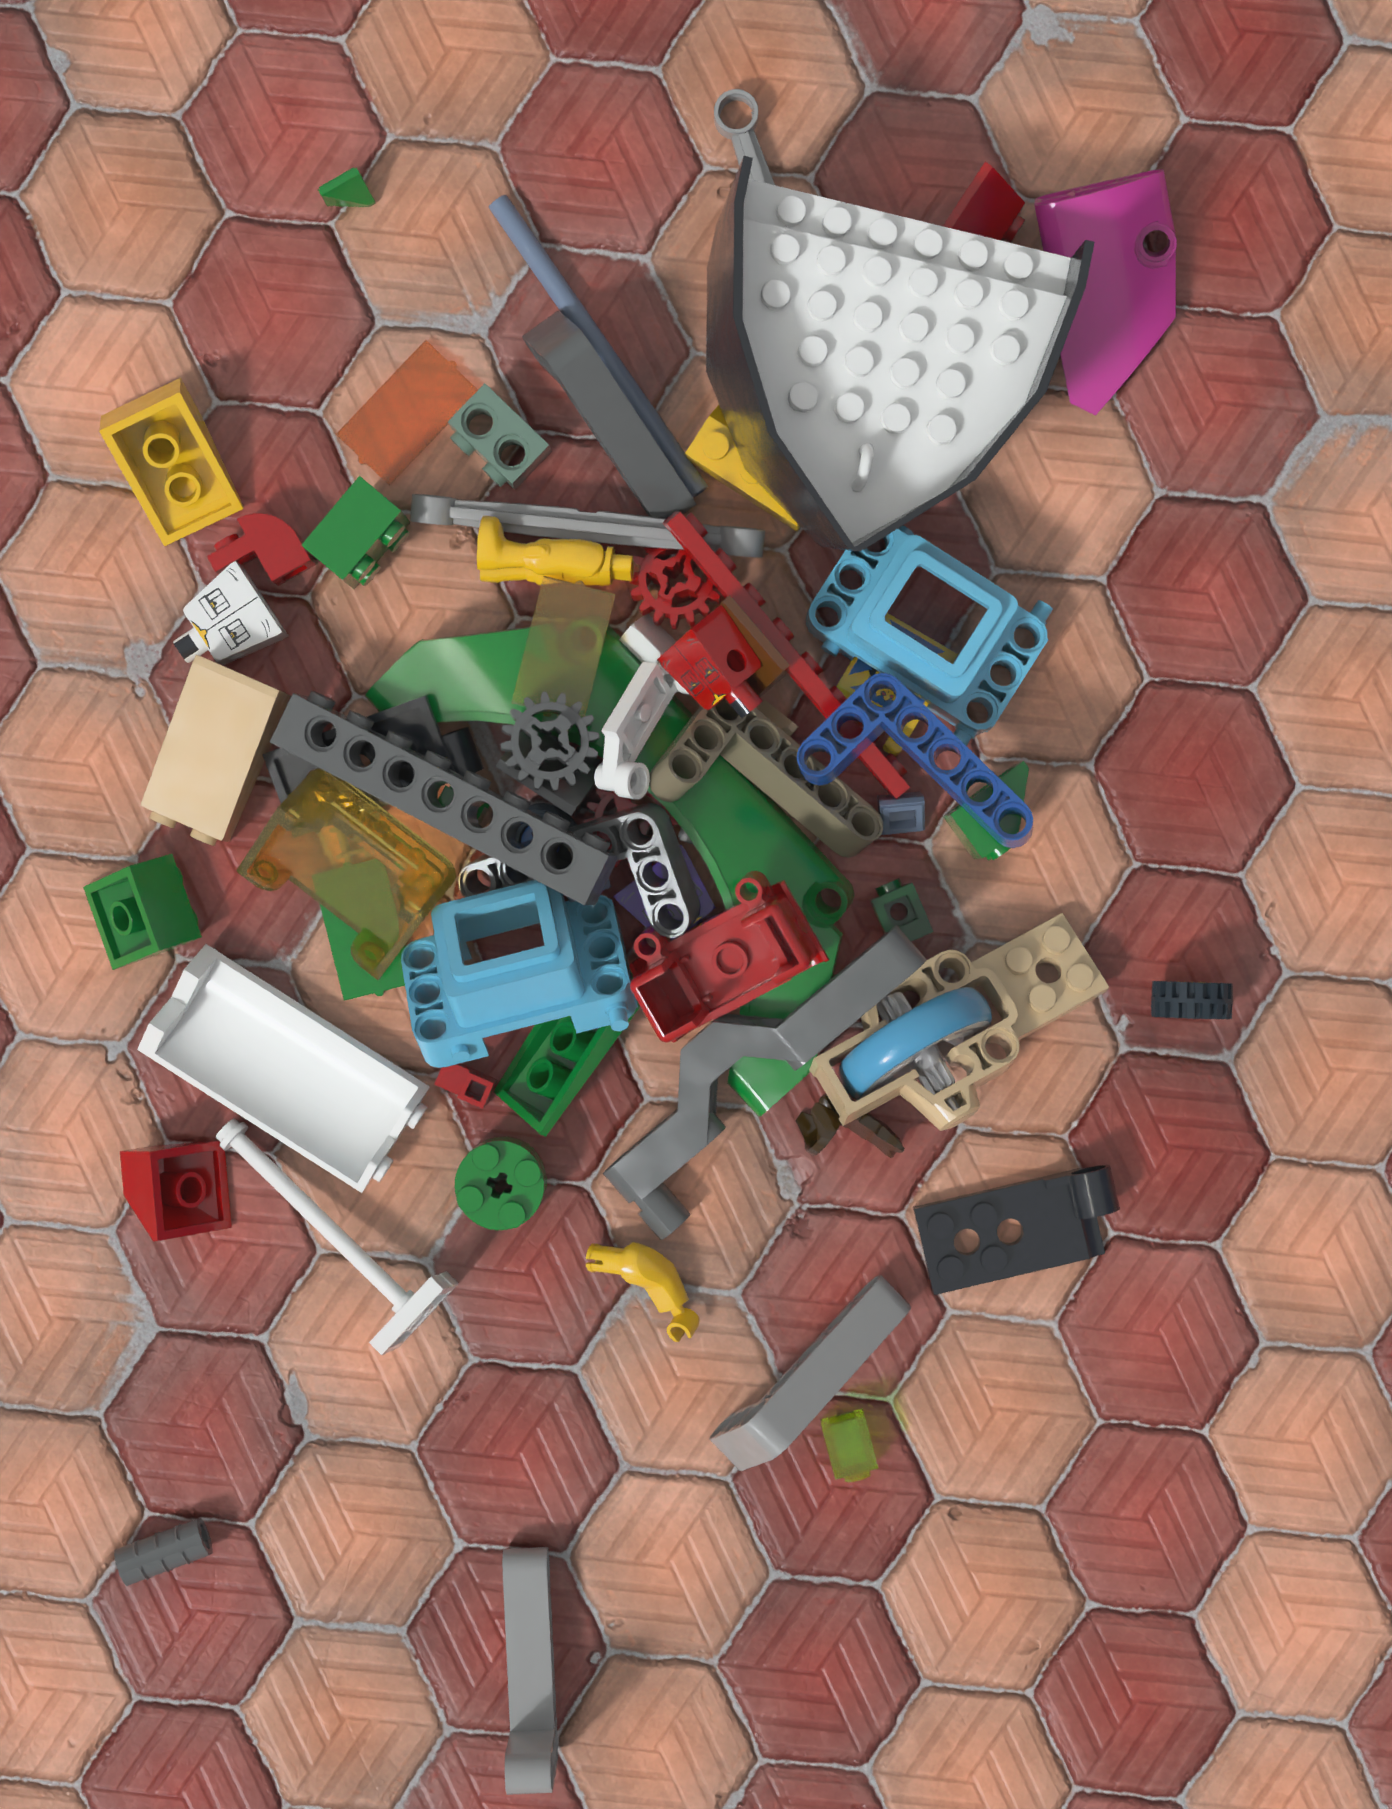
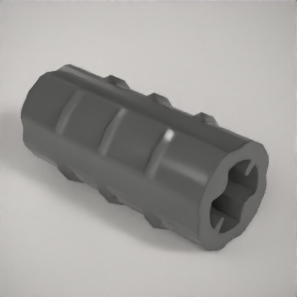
[114,1518,213,1586]

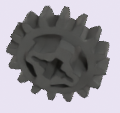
[500,691,599,792]

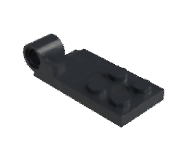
[262,695,484,838]
[913,1165,1120,1295]

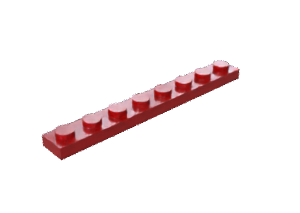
[662,511,910,799]

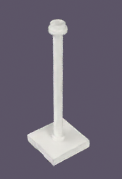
[216,1118,459,1355]

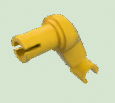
[586,1242,700,1342]

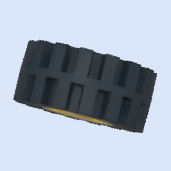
[1151,981,1233,1019]

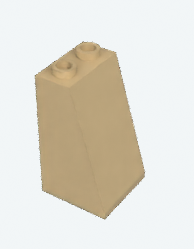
[140,654,291,846]

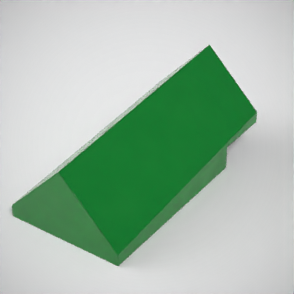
[493,970,640,1136]

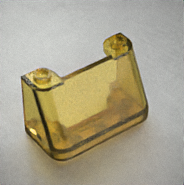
[236,768,456,980]

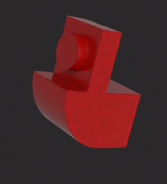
[207,513,317,586]

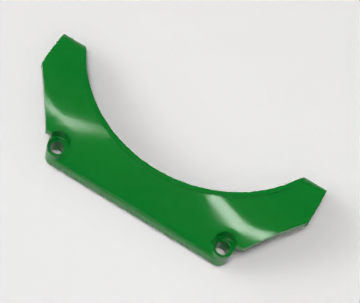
[365,616,854,1117]

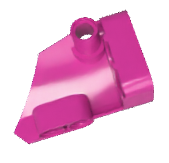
[1034,169,1177,416]

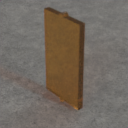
[336,340,478,486]

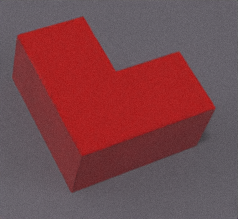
[434,1063,498,1109]

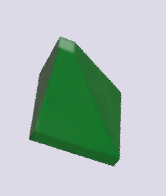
[318,167,376,207]

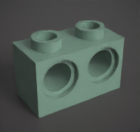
[448,383,552,490]

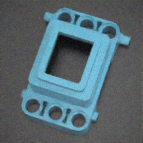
[806,526,1053,746]
[401,880,638,1068]

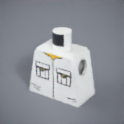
[173,561,289,665]

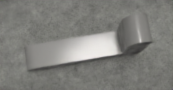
[709,1275,911,1471]
[502,1547,558,1795]

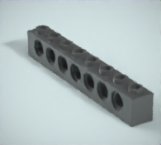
[270,690,619,905]

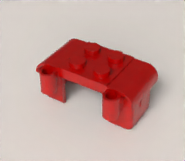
[629,871,830,1043]

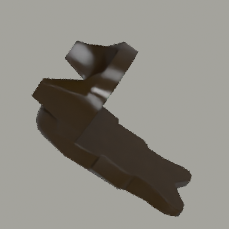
[795,1093,905,1158]

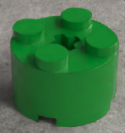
[455,1136,547,1230]

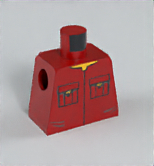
[657,604,763,718]

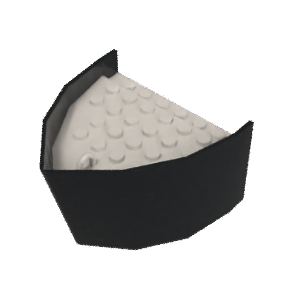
[706,156,1095,551]

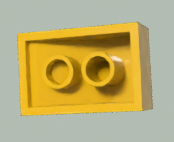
[99,378,244,546]

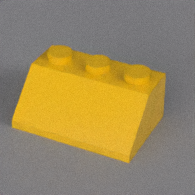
[685,404,800,532]

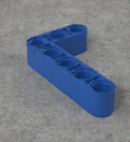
[796,673,1033,848]

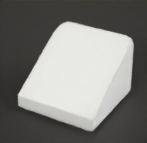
[619,614,676,664]

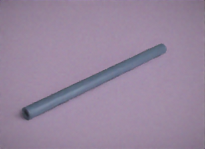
[488,195,708,498]

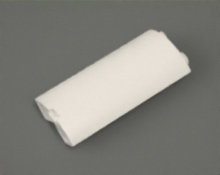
[137,944,430,1193]

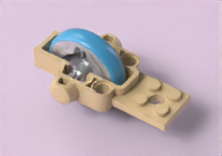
[809,913,1109,1131]

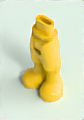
[477,515,634,586]

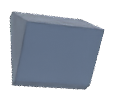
[877,791,925,835]

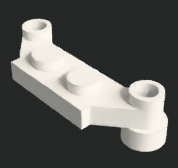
[594,662,689,799]

